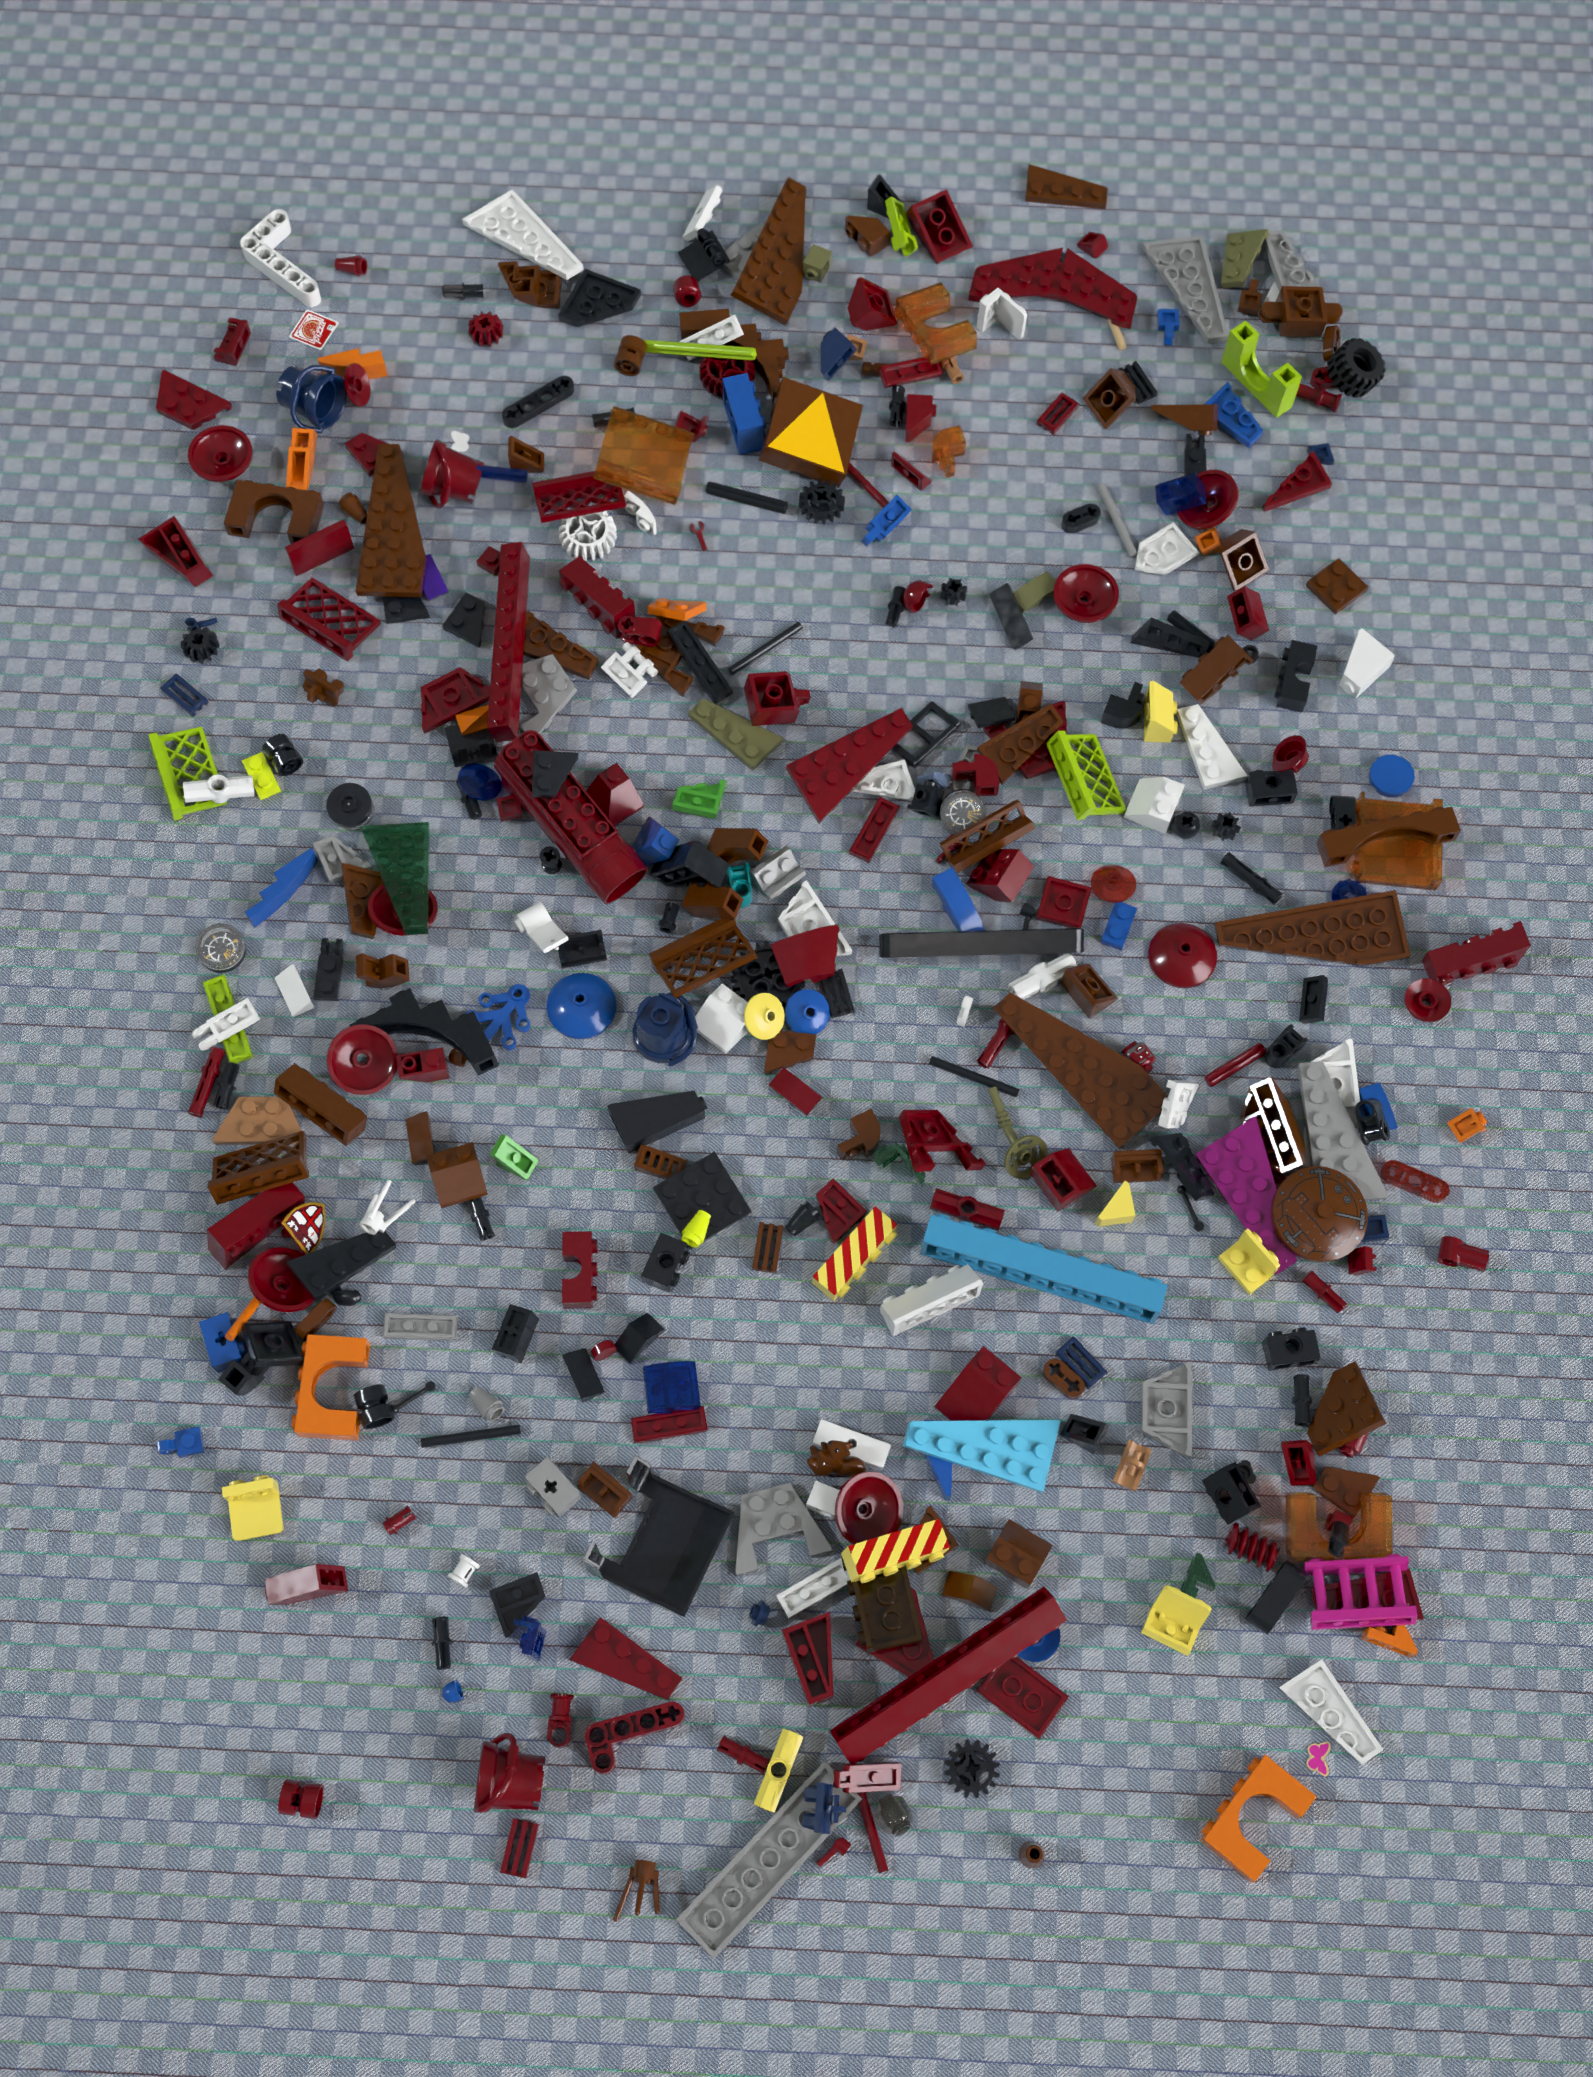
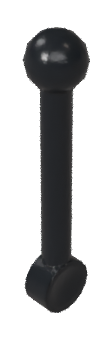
[1177,1185,1204,1232]
[391,1381,436,1414]

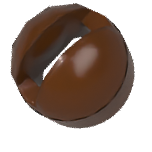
[448,1048,467,1067]

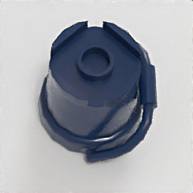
[276,365,347,433]
[632,992,698,1067]

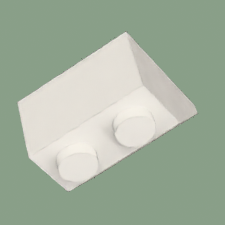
[1123,777,1185,834]
[695,984,749,1054]

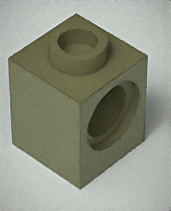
[803,244,832,283]

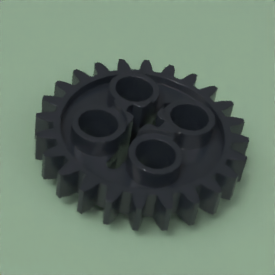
[731,941,805,1006]

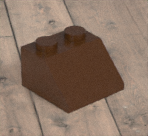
[426,1142,488,1208]
[984,1519,1053,1590]

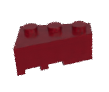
[782,1612,833,1707]

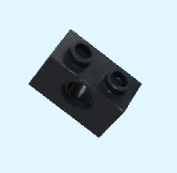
[1245,769,1298,807]
[641,1233,690,1293]
[1262,1327,1321,1371]
[1202,1462,1262,1525]

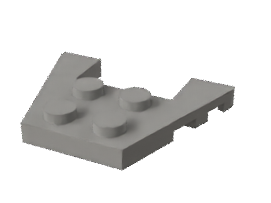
[488,654,577,734]
[735,1483,832,1576]

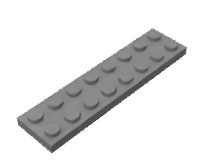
[676,1761,862,1959]

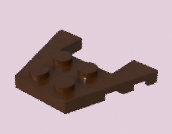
[637,616,725,697]

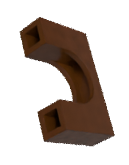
[224,480,324,544]
[681,828,768,919]

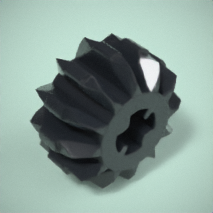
[181,626,220,664]

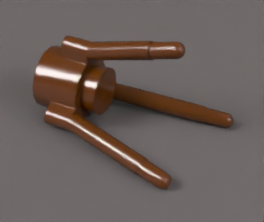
[613,1860,660,1922]

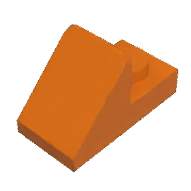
[1361,1625,1418,1658]

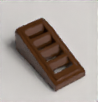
[634,1144,687,1180]

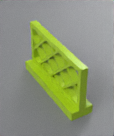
[148,726,227,821]
[1046,731,1126,820]

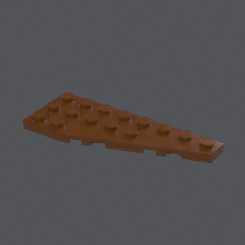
[731,177,806,326]
[355,444,427,597]
[1214,890,1411,966]
[993,992,1168,1149]

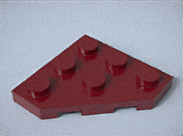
[855,1588,934,1678]

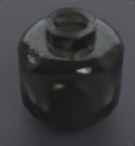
[875,1794,914,1837]

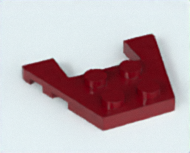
[983,700,1067,780]
[899,1110,986,1172]

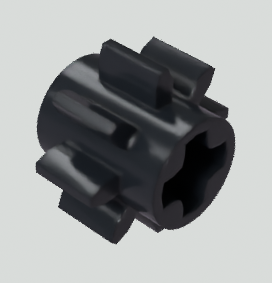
[940,578,967,606]
[1212,812,1241,841]

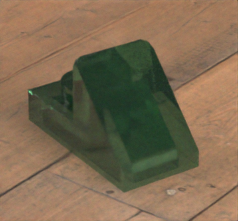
[1180,1552,1216,1598]

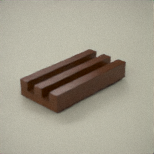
[752,1222,783,1274]

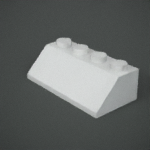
[880,1264,983,1336]

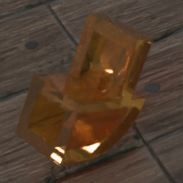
[931,425,966,478]

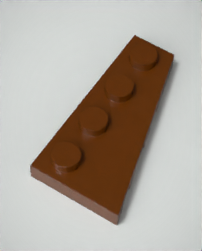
[524,610,599,680]

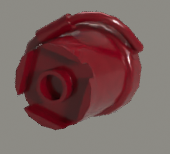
[420,439,484,509]
[473,1733,545,1813]

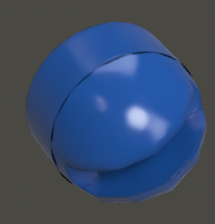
[442,1680,464,1703]

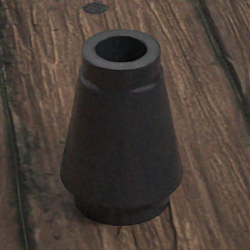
[785,1201,821,1236]

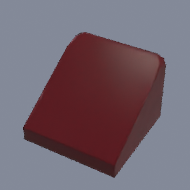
[1077,232,1108,259]

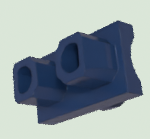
[802,1782,846,1834]

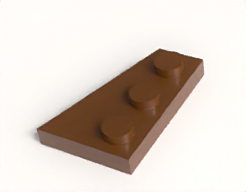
[341,863,388,939]

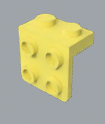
[222,1475,284,1541]
[1141,1585,1212,1656]

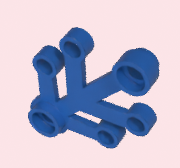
[465,984,531,1051]

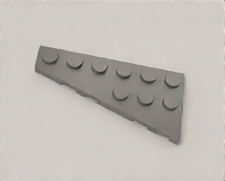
[1142,235,1229,344]

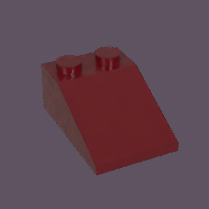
[906,189,973,264]
[934,1346,1022,1421]

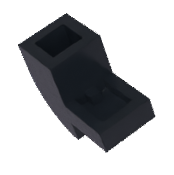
[1101,682,1144,729]
[218,1351,269,1396]

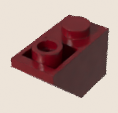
[396,1047,450,1083]

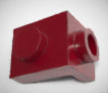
[672,411,708,443]

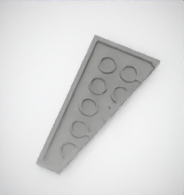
[1297,1061,1389,1200]

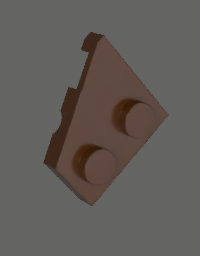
[764,1031,816,1075]
[1311,1467,1380,1518]

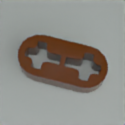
[1322,325,1340,362]
[295,1298,337,1341]
[1043,1359,1085,1399]

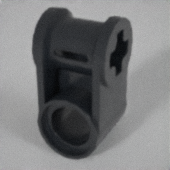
[1329,795,1356,831]
[1264,1024,1309,1068]
[1354,1097,1390,1145]

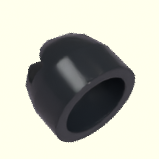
[1243,645,1259,664]

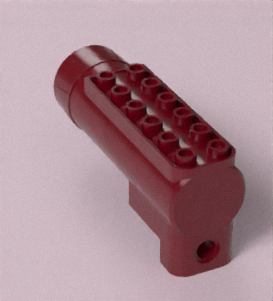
[494,730,648,905]

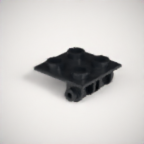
[678,228,730,282]
[445,725,498,767]

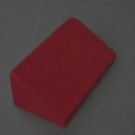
[891,451,931,491]

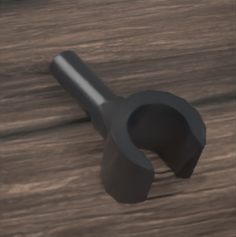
[1019,903,1034,930]

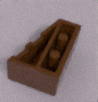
[1179,635,1254,704]

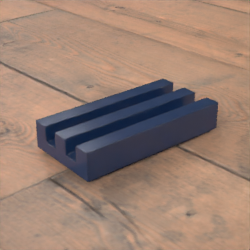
[160,673,209,717]
[1055,1336,1107,1390]

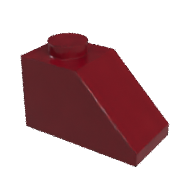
[905,394,937,442]

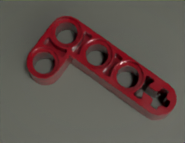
[585,1702,685,1775]

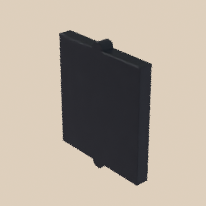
[968,697,1015,728]

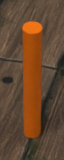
[225,1296,261,1341]

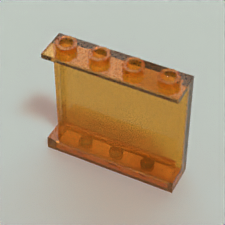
[593,406,695,505]
[1351,791,1443,891]

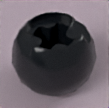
[1172,811,1200,839]

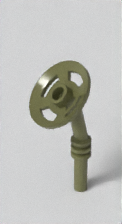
[988,1087,1048,1179]

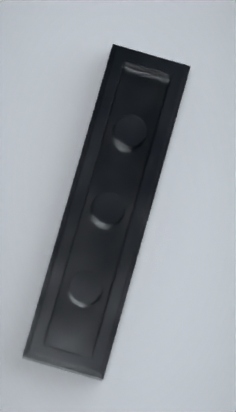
[666,621,733,704]

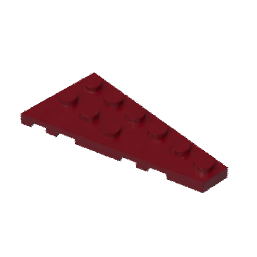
[785,708,913,824]

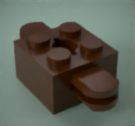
[1259,286,1343,337]

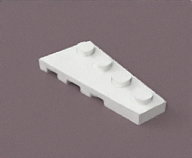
[1176,704,1247,790]

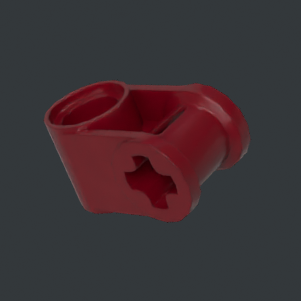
[618,616,662,647]

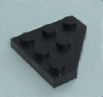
[558,269,641,327]

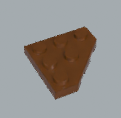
[1307,1361,1387,1457]

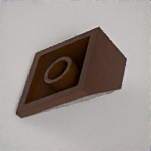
[1082,368,1136,429]
[1220,529,1269,591]

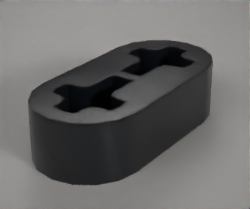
[1061,504,1101,533]

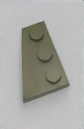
[1221,229,1269,289]

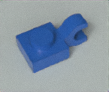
[1157,309,1180,346]
[157,1427,205,1458]

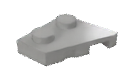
[313,836,371,884]

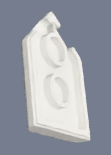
[1135,522,1200,575]

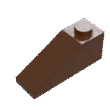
[1151,404,1218,435]

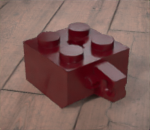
[744,671,811,726]

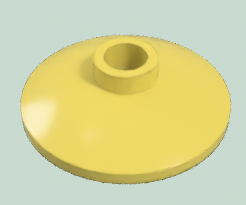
[744,993,784,1040]

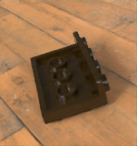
[841,1556,923,1653]

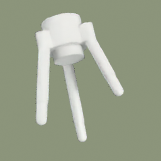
[359,1180,415,1235]

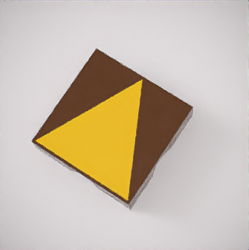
[759,377,863,488]

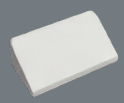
[275,964,314,1017]

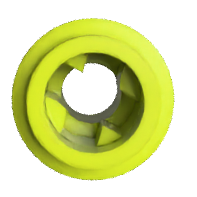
[681,1210,711,1248]

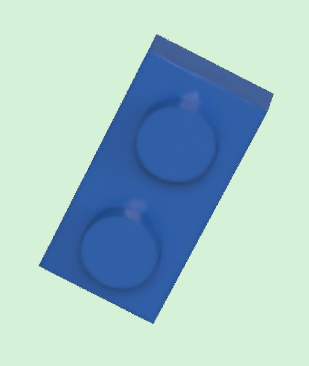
[1100,900,1137,951]

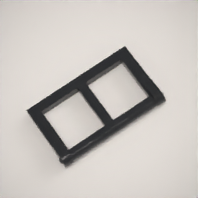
[892,701,961,768]

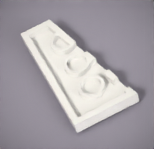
[1279,1659,1383,1764]

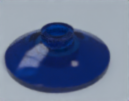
[457,764,502,801]

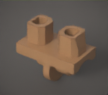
[1112,1440,1152,1492]

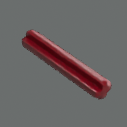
[1204,1043,1267,1087]

